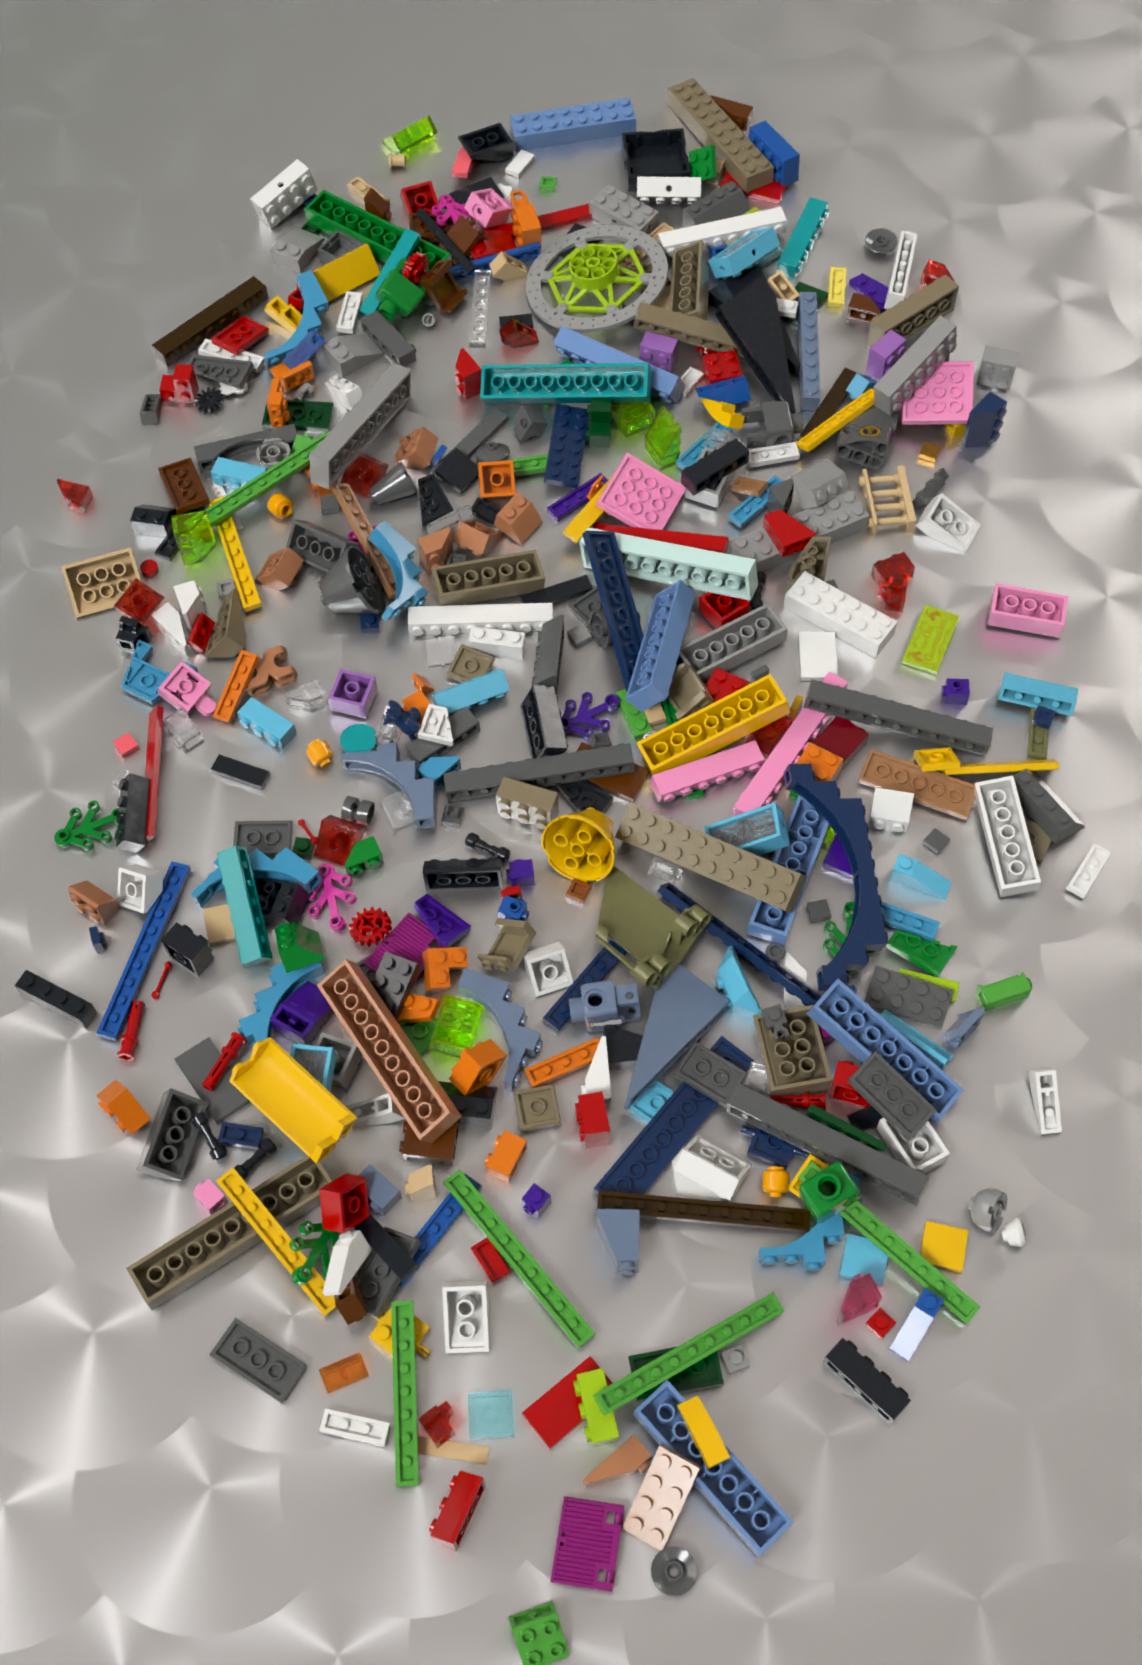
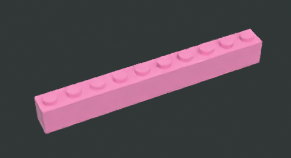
[732,672,848,816]

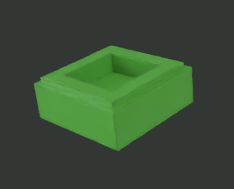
[539,176,557,193]

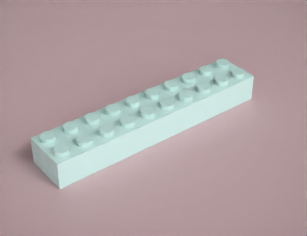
[579,527,758,600]

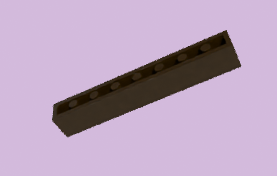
[152,276,269,367]

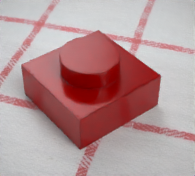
[501,885,522,901]
[865,1308,897,1340]

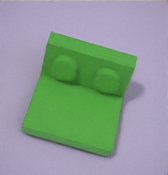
[508,1600,569,1665]

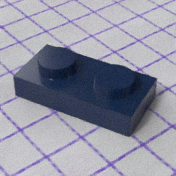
[218,1122,264,1150]

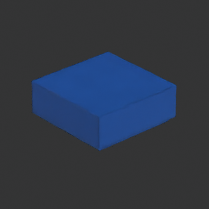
[430,445,448,467]

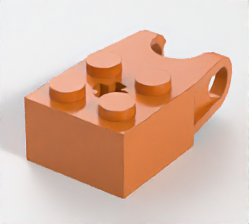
[510,190,541,247]

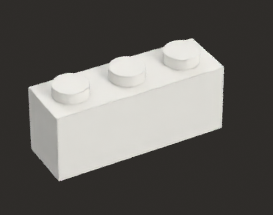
[468,626,526,660]

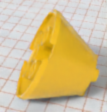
[541,807,615,883]

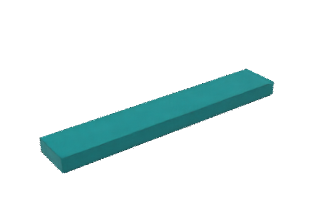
[359,228,421,316]

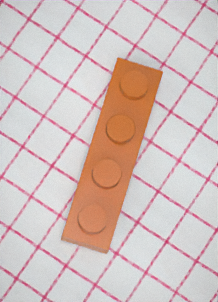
[212,650,260,724]
[524,1037,600,1088]

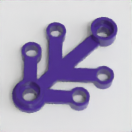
[561,692,619,740]

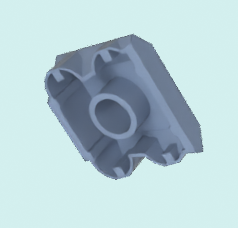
[939,1008,985,1050]

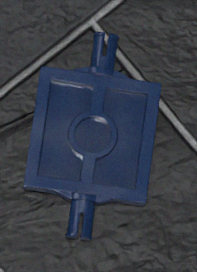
[740,1125,809,1170]

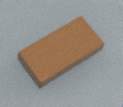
[730,476,768,497]

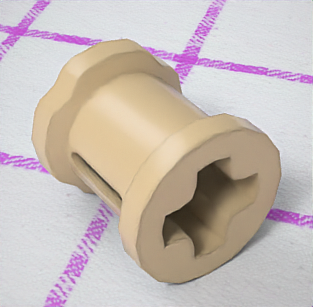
[389,153,406,168]

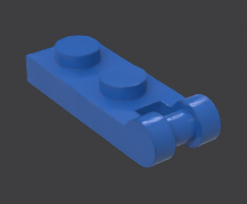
[282,328,326,369]

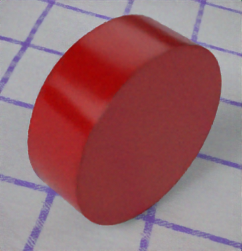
[140,559,159,577]

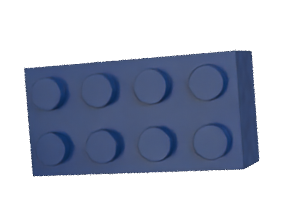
[748,121,800,187]

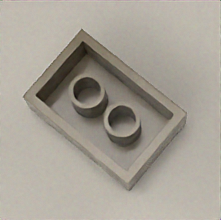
[496,777,559,829]

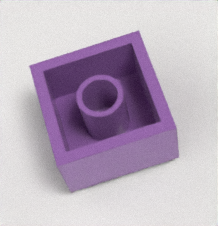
[866,330,907,380]
[639,331,678,373]
[328,668,378,719]

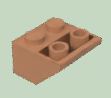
[393,426,438,470]
[67,880,121,926]

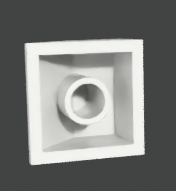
[173,580,207,635]
[868,787,914,832]
[117,864,163,914]
[523,942,573,997]

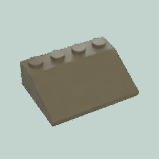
[753,1005,832,1093]

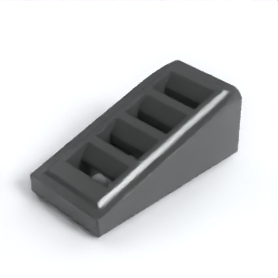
[140,394,162,424]

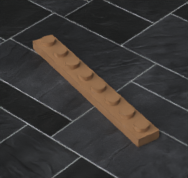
[332,483,396,599]

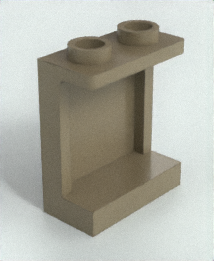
[667,663,714,720]
[477,918,537,972]

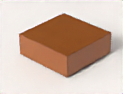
[566,878,592,904]

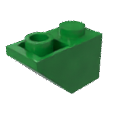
[344,836,384,876]

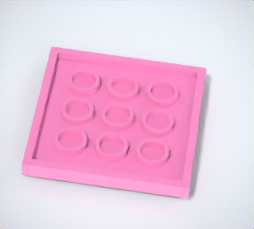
[902,361,974,425]
[595,453,686,530]

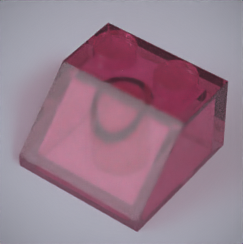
[836,1273,882,1325]

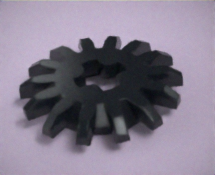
[194,387,224,413]

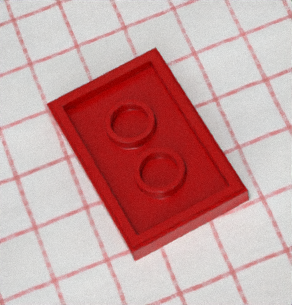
[211,316,269,356]

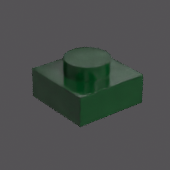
[292,837,315,860]

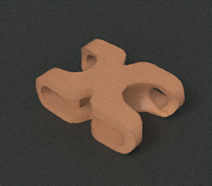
[246,646,298,697]

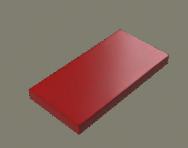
[719,170,787,205]
[522,1356,613,1449]

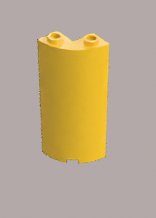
[229,1037,358,1164]

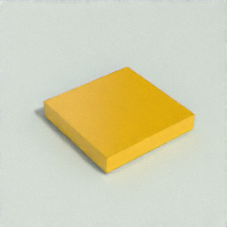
[914,747,960,772]
[920,1221,969,1273]

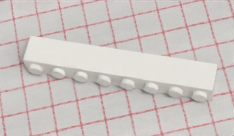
[658,207,787,258]
[408,603,553,636]

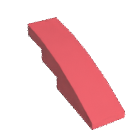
[452,146,477,178]

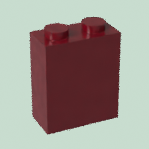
[812,716,869,773]

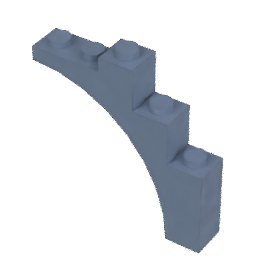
[340,742,437,829]
[457,968,543,1091]

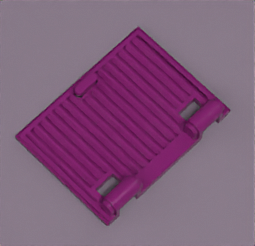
[363,913,443,988]
[550,1496,625,1592]

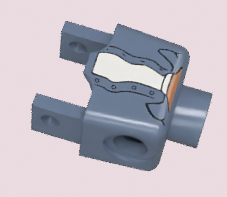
[569,979,641,1032]

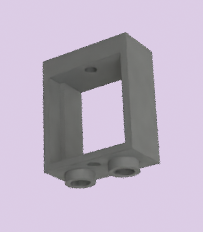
[318,230,364,264]

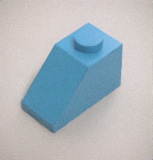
[846,373,877,400]
[417,756,461,789]

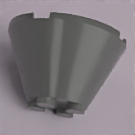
[318,546,385,614]

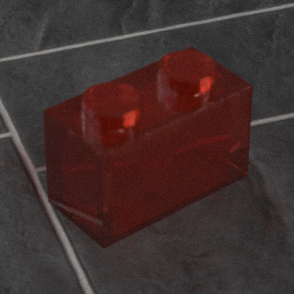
[871,552,915,590]

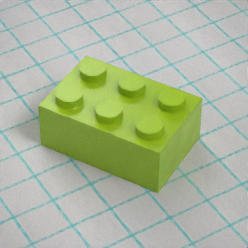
[573,1368,619,1447]

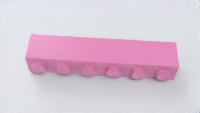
[650,740,765,803]

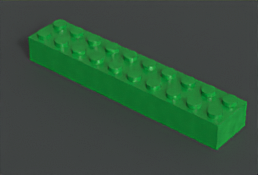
[304,190,452,272]

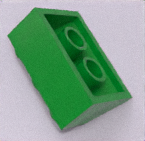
[275,922,325,973]

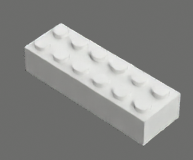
[784,571,898,658]
[974,776,1041,897]

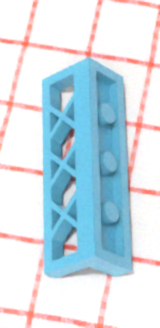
[879,1009,953,1071]

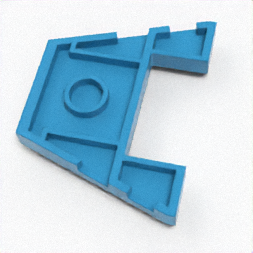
[121,640,198,705]

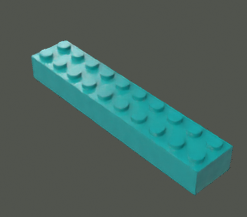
[480,363,652,404]

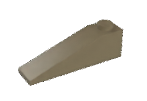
[788,536,831,582]
[205,588,246,658]

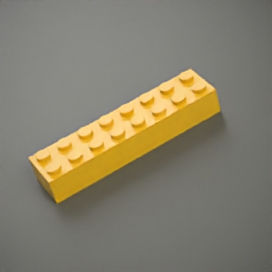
[636,674,790,775]

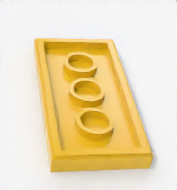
[312,244,380,302]

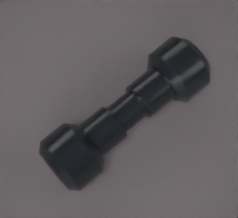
[749,571,767,611]
[465,832,510,863]
[191,1111,228,1161]
[234,1138,277,1181]

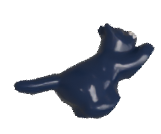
[383,700,422,741]

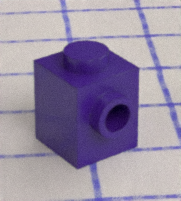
[941,678,970,705]
[506,859,535,887]
[521,1183,552,1219]

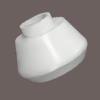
[1002,1218,1027,1247]

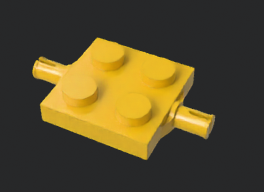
[369,1308,432,1359]

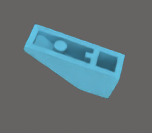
[890,854,952,900]

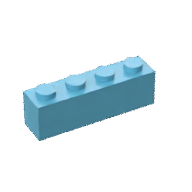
[431,669,510,717]
[998,672,1078,716]

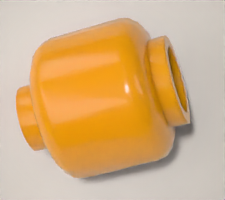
[267,493,293,519]
[306,739,334,768]
[762,1166,790,1197]

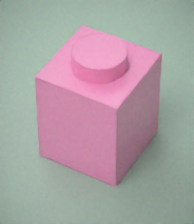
[192,1178,228,1215]

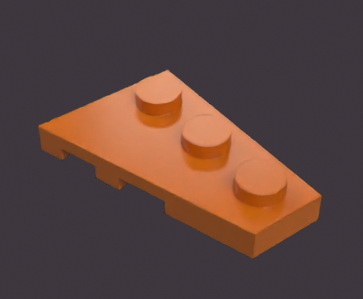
[397,993,441,1023]

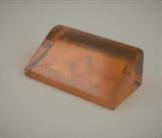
[319,1352,369,1393]

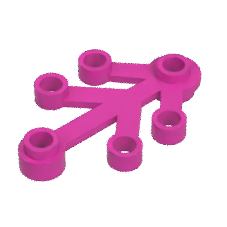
[432,195,476,226]
[308,863,357,932]

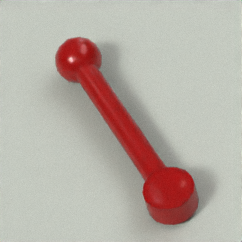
[298,819,318,844]
[151,961,172,1000]

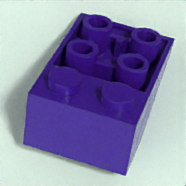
[270,980,333,1045]

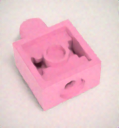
[464,188,512,228]
[158,661,216,717]

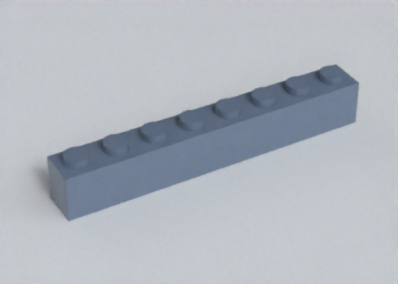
[797,292,820,411]

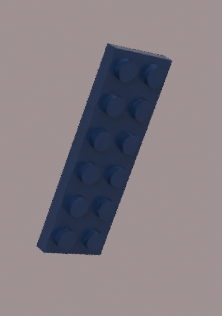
[544,404,589,489]

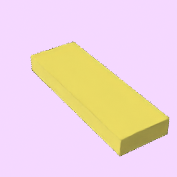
[827,267,847,308]

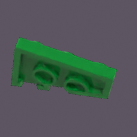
[886,930,958,977]

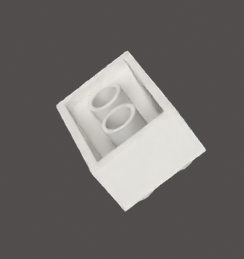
[915,493,981,552]
[442,1280,490,1353]

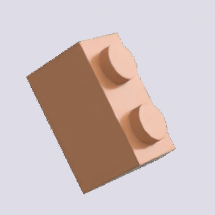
[494,492,542,546]
[452,520,504,556]
[417,526,453,576]
[254,547,304,590]

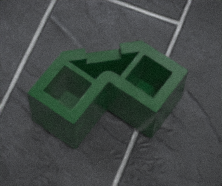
[586,398,611,448]

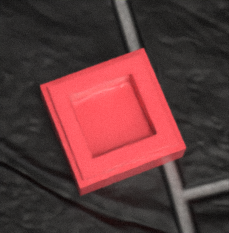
[113,732,139,758]

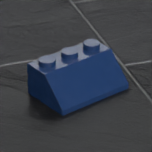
[962,392,1007,448]

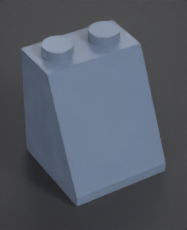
[596,1209,640,1276]

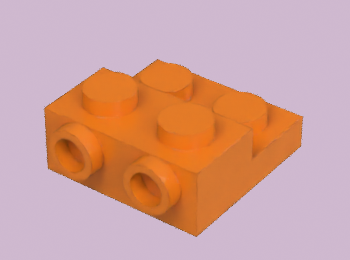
[266,378,290,427]

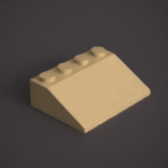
[61,547,147,618]

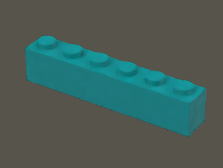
[777,197,829,279]
[217,845,273,966]

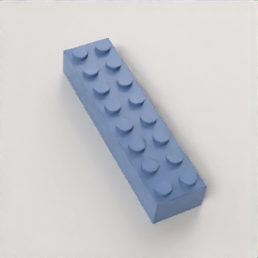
[510,98,636,151]
[553,326,685,404]
[625,580,695,712]
[747,795,830,947]
[806,979,964,1125]
[633,1380,793,1557]

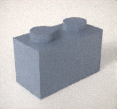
[358,1164,402,1216]

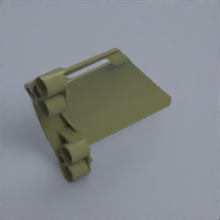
[595,866,712,991]

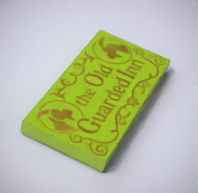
[902,605,960,675]

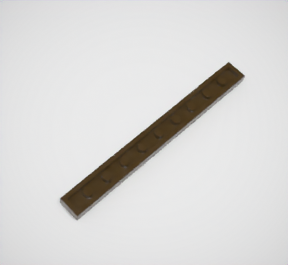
[597,1190,810,1232]

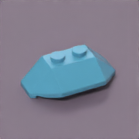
[715,946,761,1021]

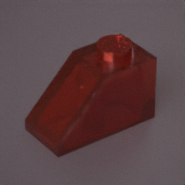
[920,260,954,286]
[499,318,539,348]
[56,479,93,513]

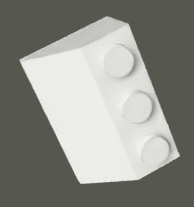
[674,1135,752,1201]

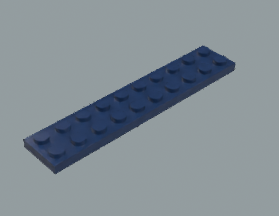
[582,530,644,692]
[593,1035,754,1195]

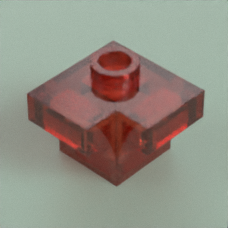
[877,577,908,612]
[418,1401,455,1449]

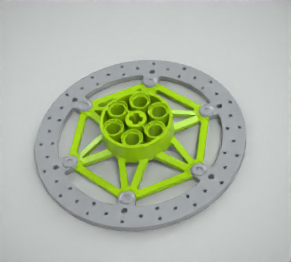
[525,225,668,333]

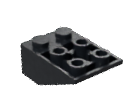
[254,878,310,926]

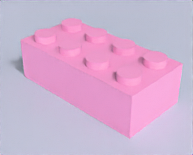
[987,584,1068,638]

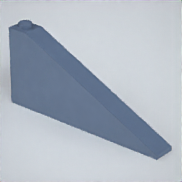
[624,964,729,1110]

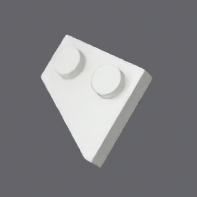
[418,704,453,746]

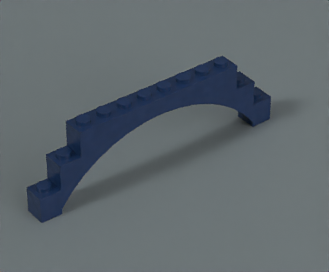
[783,764,888,991]

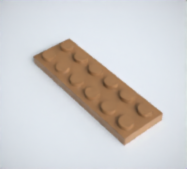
[858,749,975,821]

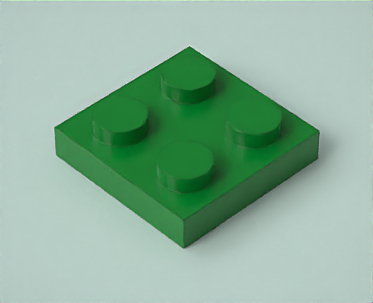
[689,145,717,183]

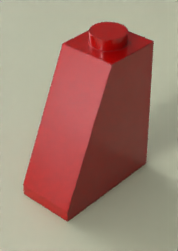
[763,509,816,557]

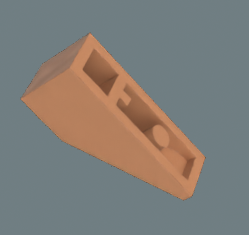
[583,1434,652,1488]

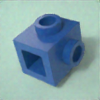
[498,895,529,921]

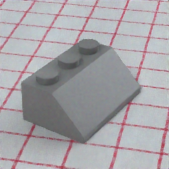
[792,459,850,509]

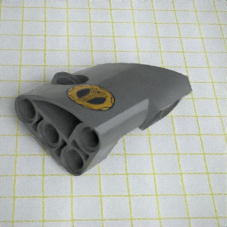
[835,405,900,470]

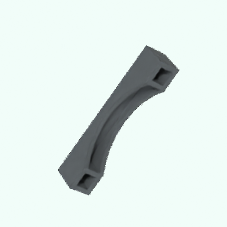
[194,424,297,473]

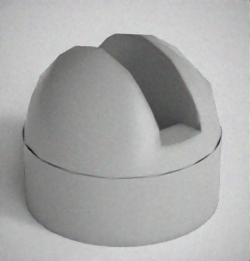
[422,313,436,327]

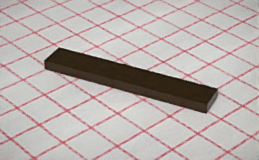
[799,368,857,439]

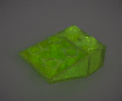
[611,402,656,437]
[645,406,682,471]
[428,994,483,1058]

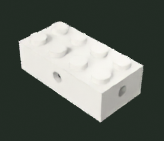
[250,159,318,230]
[637,177,701,205]

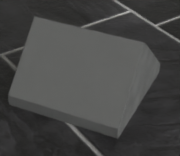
[767,478,794,513]

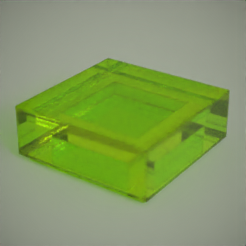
[822,825,835,851]

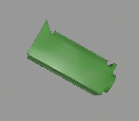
[975,972,1032,1011]

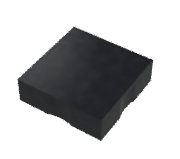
[622,128,691,192]

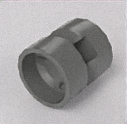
[341,796,375,826]

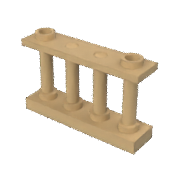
[859,465,916,535]

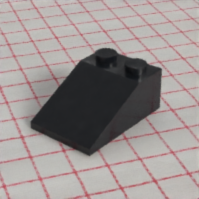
[458,123,514,161]

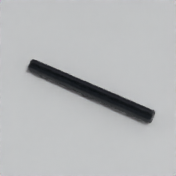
[416,208,473,272]

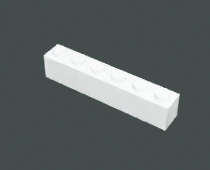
[884,230,917,309]

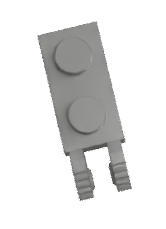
[427,505,473,534]

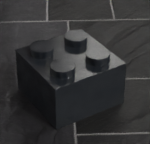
[161,922,214,977]

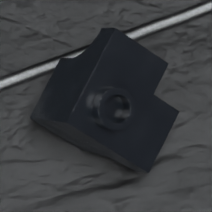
[115,616,152,652]

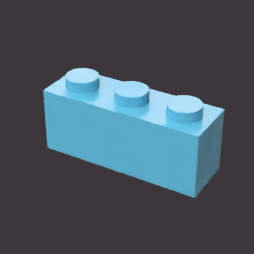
[211,457,267,489]
[237,697,297,749]

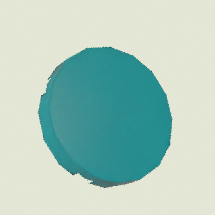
[340,724,378,753]

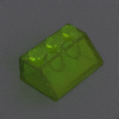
[382,115,438,155]
[171,510,217,565]

